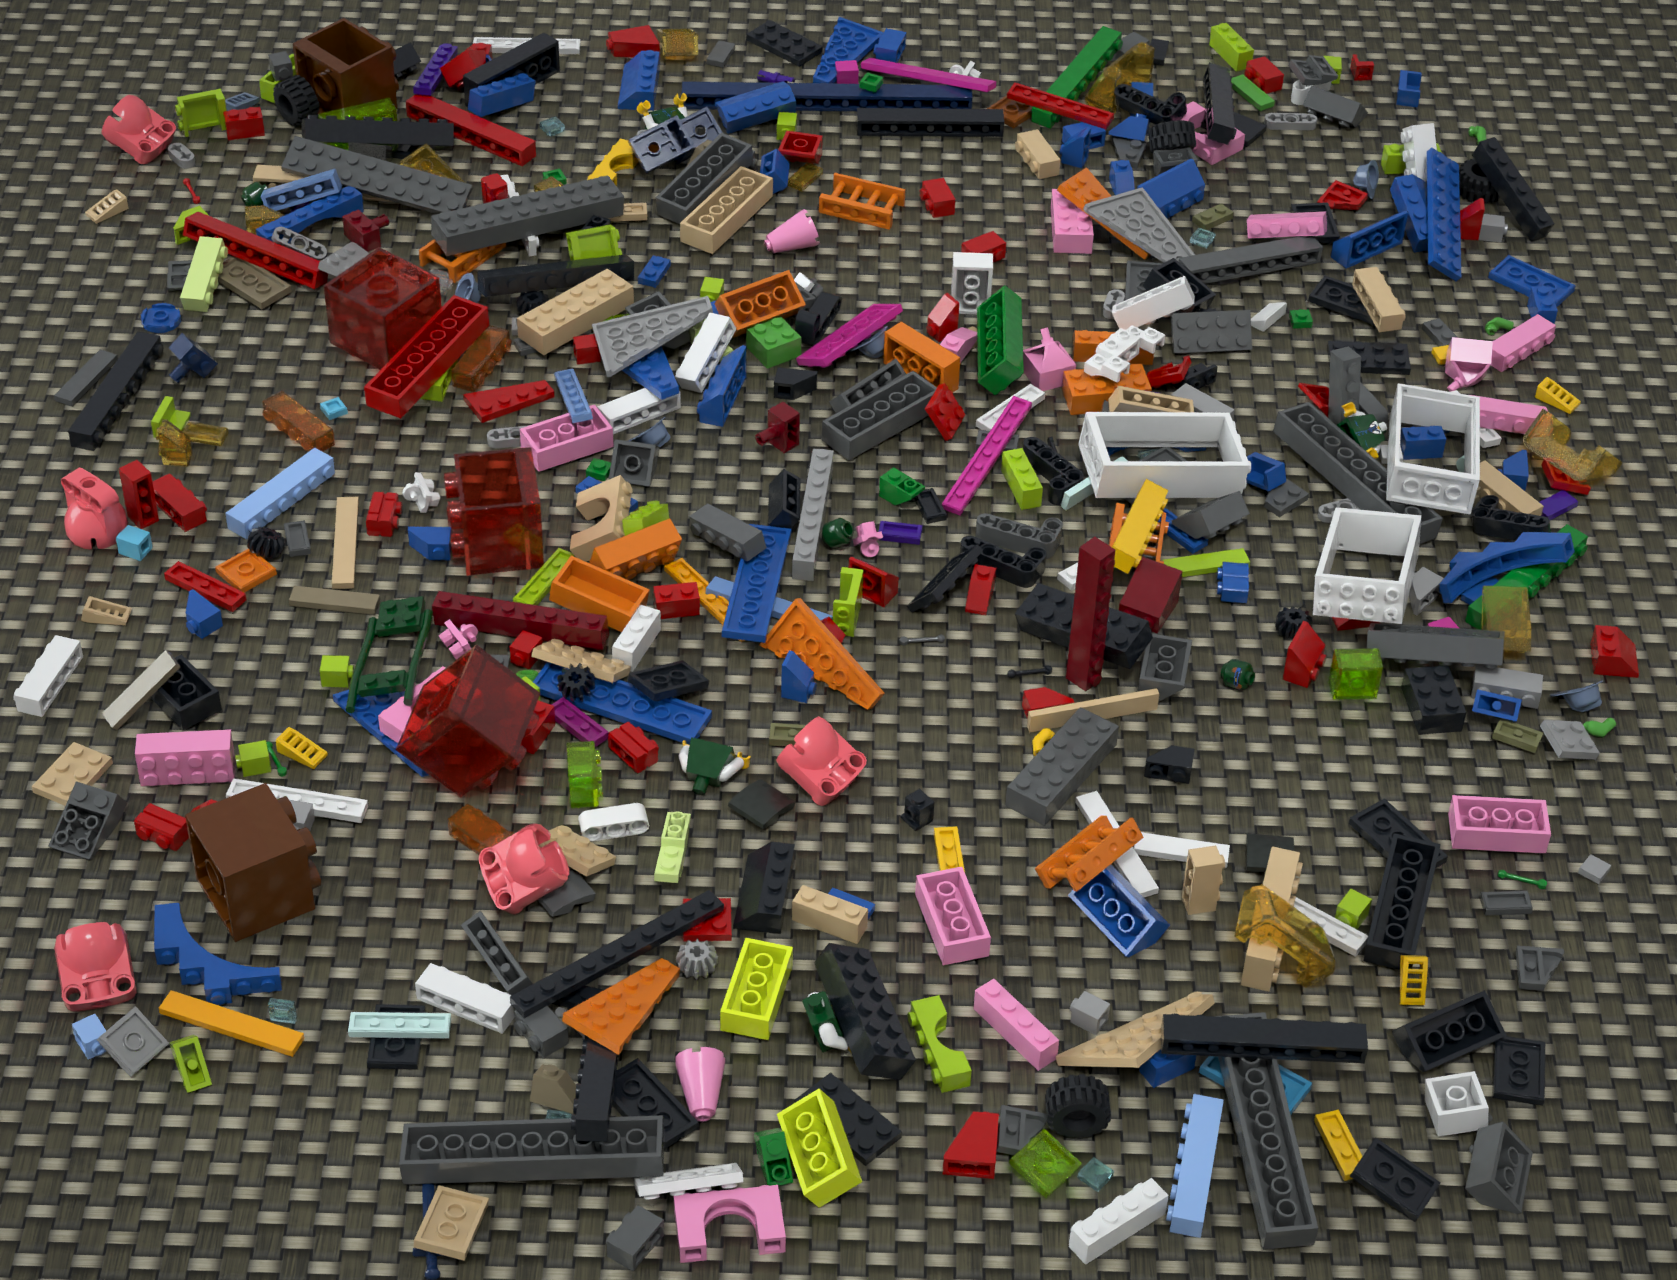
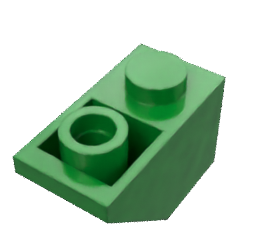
[879,467,925,506]
[754,1128,793,1186]

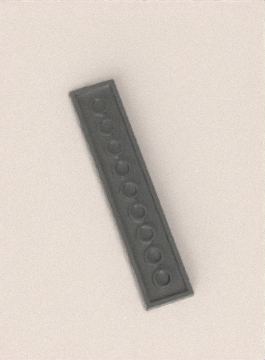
[281,136,473,214]

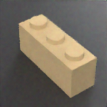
[1015,129,1060,179]
[1181,845,1225,915]
[792,885,868,944]

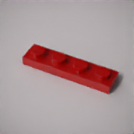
[164,561,247,612]

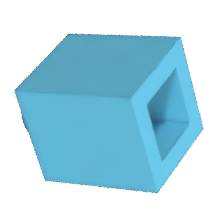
[116,525,153,561]

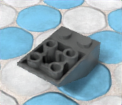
[48,781,127,860]

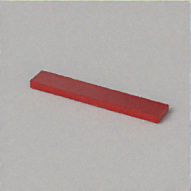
[1007,82,1114,129]

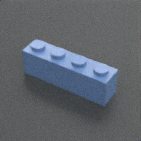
[261,169,342,213]

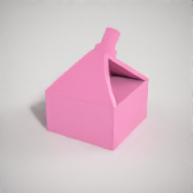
[1023,328,1076,391]
[1445,337,1493,392]

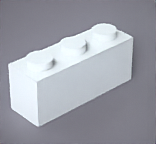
[612,605,661,672]

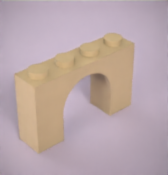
[570,475,632,562]

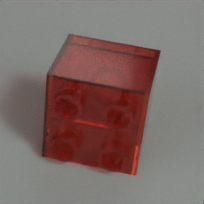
[324,247,442,370]
[444,447,544,576]
[395,645,540,798]

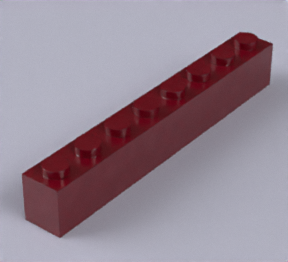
[1066,537,1116,692]
[432,591,609,650]

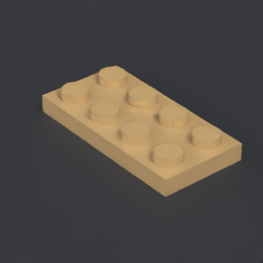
[531,639,631,683]

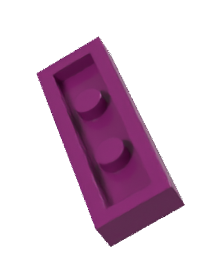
[551,697,609,749]

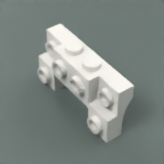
[1084,325,1165,383]

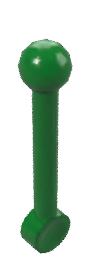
[266,741,287,777]
[1498,869,1547,889]

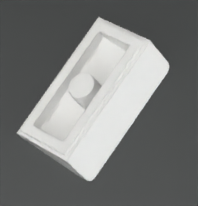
[1251,302,1287,332]

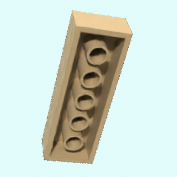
[680,166,773,254]
[517,269,634,355]
[1241,846,1303,992]

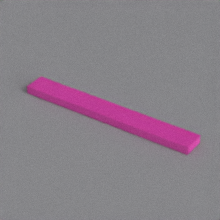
[861,58,996,92]
[942,396,1032,516]

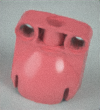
[101,95,176,164]
[61,468,128,549]
[776,716,867,806]
[479,824,569,914]
[54,922,137,1011]

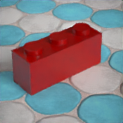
[119,460,159,529]
[152,473,207,532]

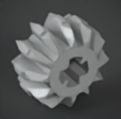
[676,938,718,980]

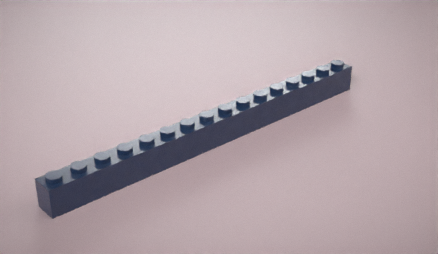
[682,81,973,111]

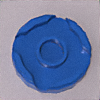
[141,303,181,333]

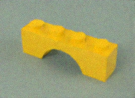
[587,138,639,186]

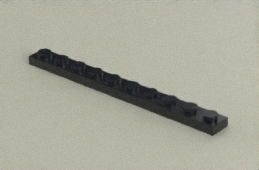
[510,890,724,1018]

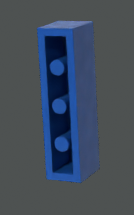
[468,73,536,117]

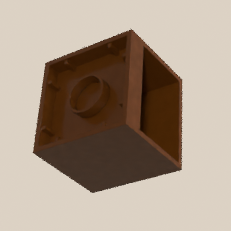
[293,18,399,121]
[185,783,321,942]

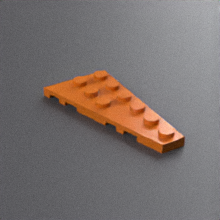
[562,958,680,1055]

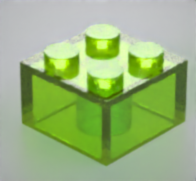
[1328,648,1383,700]
[566,741,603,808]

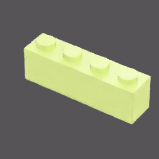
[180,237,228,312]

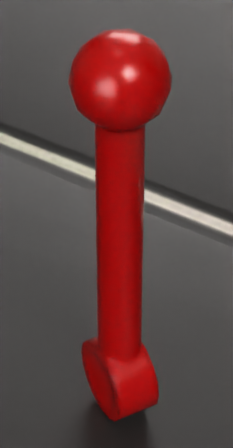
[183,178,201,204]

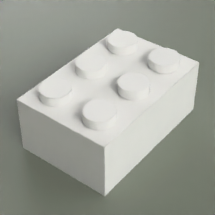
[1401,123,1437,181]
[951,252,993,315]

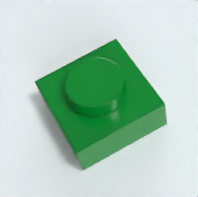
[859,73,884,92]
[542,169,567,188]
[1289,309,1313,329]
[586,458,611,482]

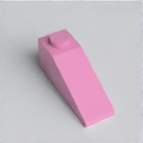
[940,327,977,364]

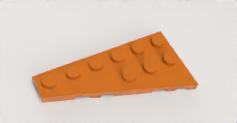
[1057,167,1151,260]
[760,598,885,710]

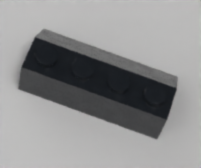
[733,841,795,934]
[1392,990,1507,1072]

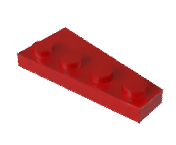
[463,380,555,423]

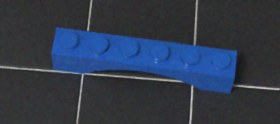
[256,186,364,243]

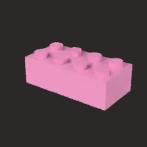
[1051,189,1094,254]
[520,404,613,472]
[135,730,236,786]
[1448,795,1551,853]
[915,867,991,965]

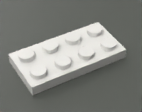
[634,1163,743,1199]

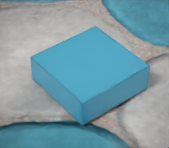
[320,397,348,420]

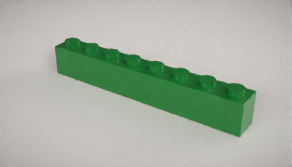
[1032,26,1123,129]
[1465,524,1588,630]

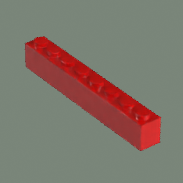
[406,94,536,167]
[183,212,328,289]

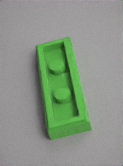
[1231,74,1275,111]

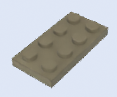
[218,256,292,309]

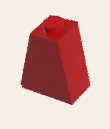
[606,25,660,58]
[943,1111,999,1179]

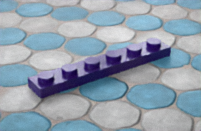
[413,43,458,96]

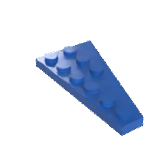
[813,17,884,83]
[622,346,679,400]
[333,690,444,777]

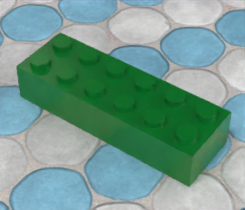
[977,285,1024,395]

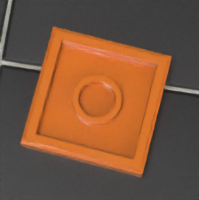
[215,549,277,593]

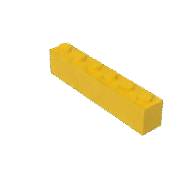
[1112,479,1169,574]

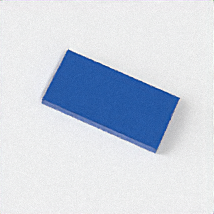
[1488,255,1575,307]

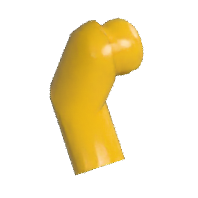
[1032,728,1055,756]

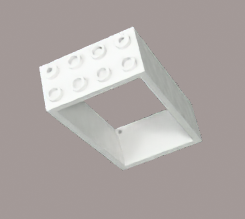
[1386,383,1480,514]
[1078,412,1251,498]
[1313,507,1421,624]

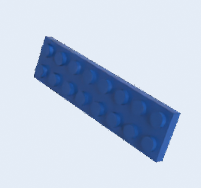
[1427,148,1461,281]
[722,524,791,643]
[533,662,712,745]

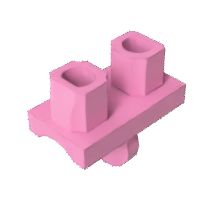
[853,521,883,558]
[438,619,478,660]

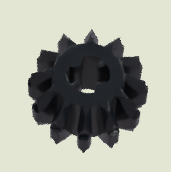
[516,291,549,316]
[247,527,285,559]
[1275,605,1313,640]
[557,663,596,702]

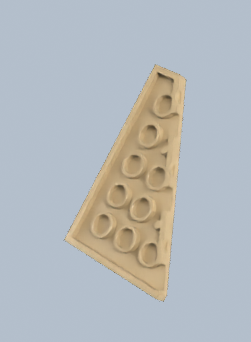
[1056,992,1215,1068]

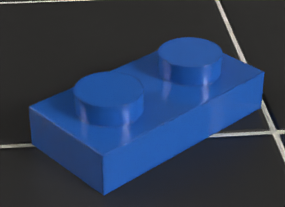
[638,255,671,288]

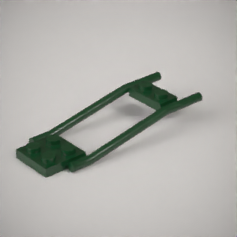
[346,596,433,713]

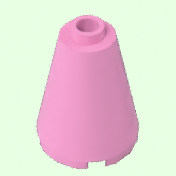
[764,209,820,253]
[675,1047,725,1122]

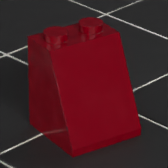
[1119,557,1182,634]

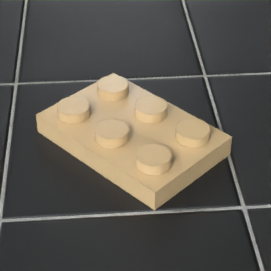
[32,742,113,806]
[538,825,616,877]
[413,1185,489,1261]

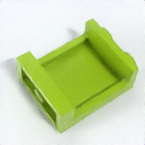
[175,89,227,137]
[566,225,622,261]
[833,567,863,637]

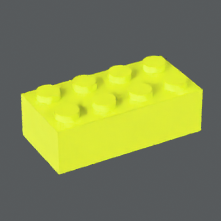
[720,938,793,1040]
[777,1089,862,1208]

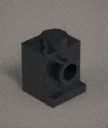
[901,788,935,831]

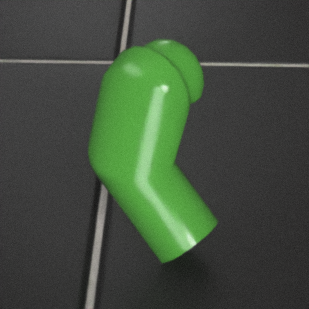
[1468,125,1486,144]
[1485,317,1514,335]
[1583,718,1616,737]

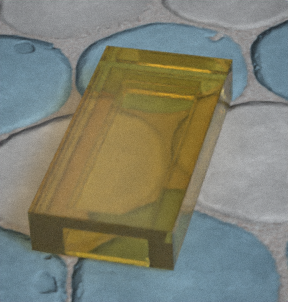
[788,162,823,192]
[181,422,228,446]

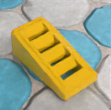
[1535,377,1581,414]
[276,727,328,769]
[1399,955,1428,1005]

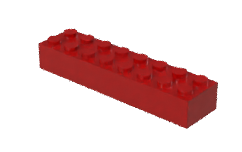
[364,295,489,419]

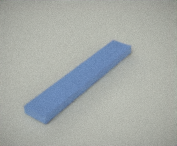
[554,369,593,423]
[705,576,833,621]

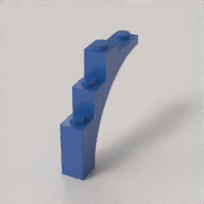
[1439,532,1575,603]
[154,903,282,1005]

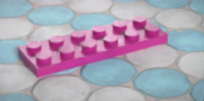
[796,304,903,368]

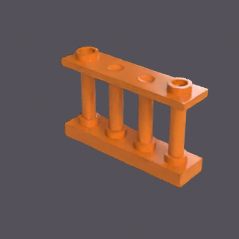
[819,173,906,230]
[419,239,506,283]
[1109,503,1169,570]
[1035,815,1144,892]

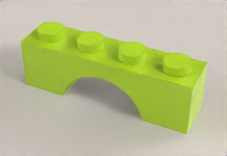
[907,995,972,1093]

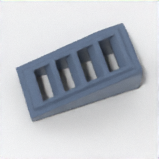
[225,92,260,111]

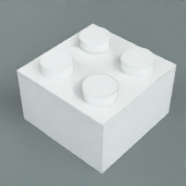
[1425,1071,1489,1137]

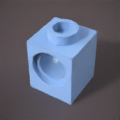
[72,1014,106,1060]

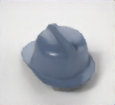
[1353,160,1379,199]
[455,273,482,303]
[847,326,888,358]
[627,417,670,447]
[1550,680,1603,712]

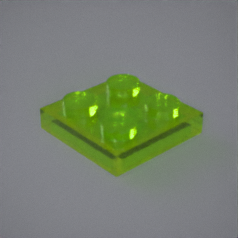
[1009,1129,1082,1199]

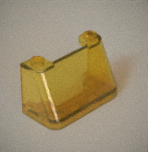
[1085,42,1155,113]
[1523,409,1622,483]
[1234,885,1336,988]

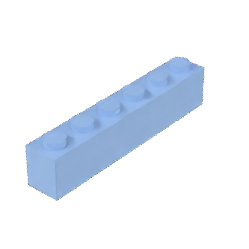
[225,448,335,539]
[1166,1094,1224,1238]

